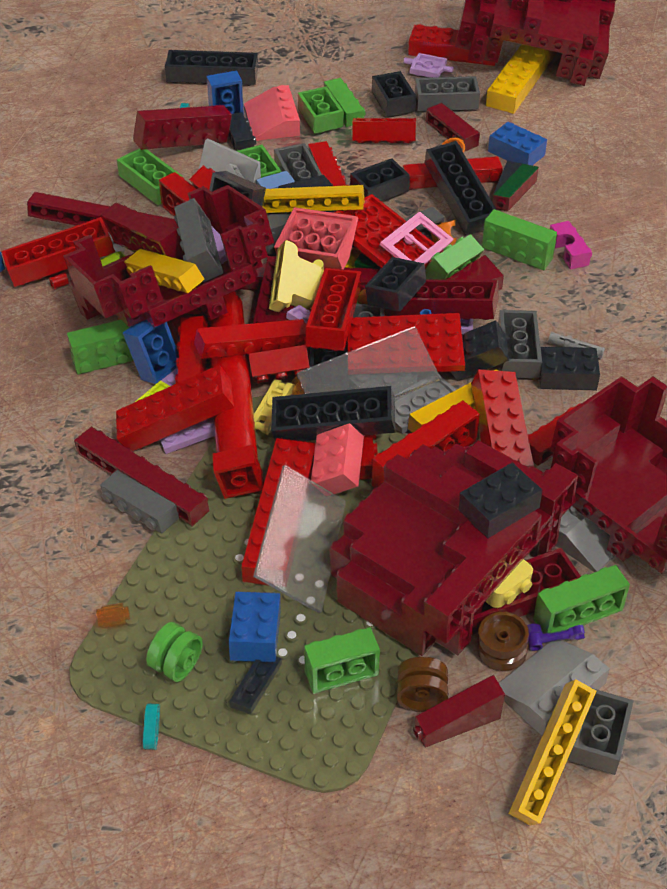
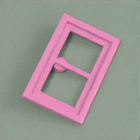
[379,212,454,265]

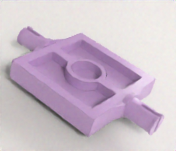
[404,53,454,78]

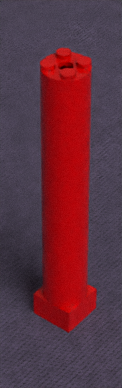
[207,291,264,499]

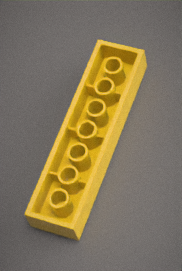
[486,44,556,114]

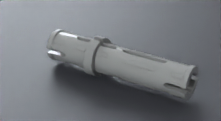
[548,332,605,359]

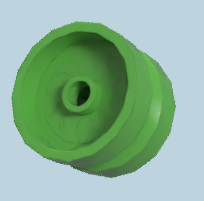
[146,622,203,682]

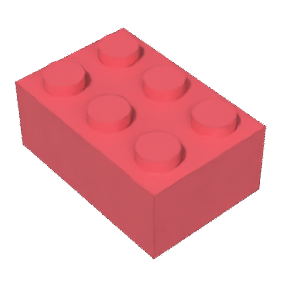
[310,423,364,497]

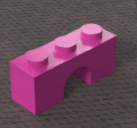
[550,221,592,270]

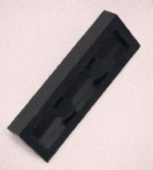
[229,656,282,715]

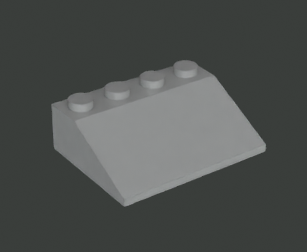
[198,138,261,183]
[556,506,615,572]
[499,640,610,736]

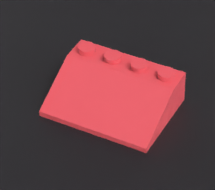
[244,85,300,141]
[274,207,358,270]

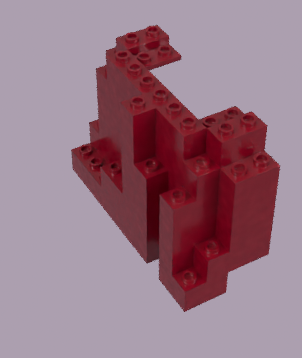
[455,0,616,86]
[63,185,275,327]
[550,376,667,574]
[330,440,578,656]

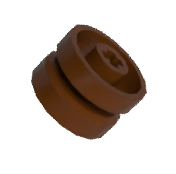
[478,612,529,671]
[397,656,448,712]

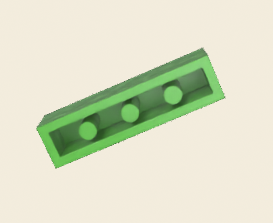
[324,78,366,127]

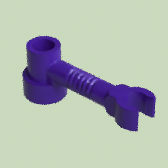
[527,624,585,651]

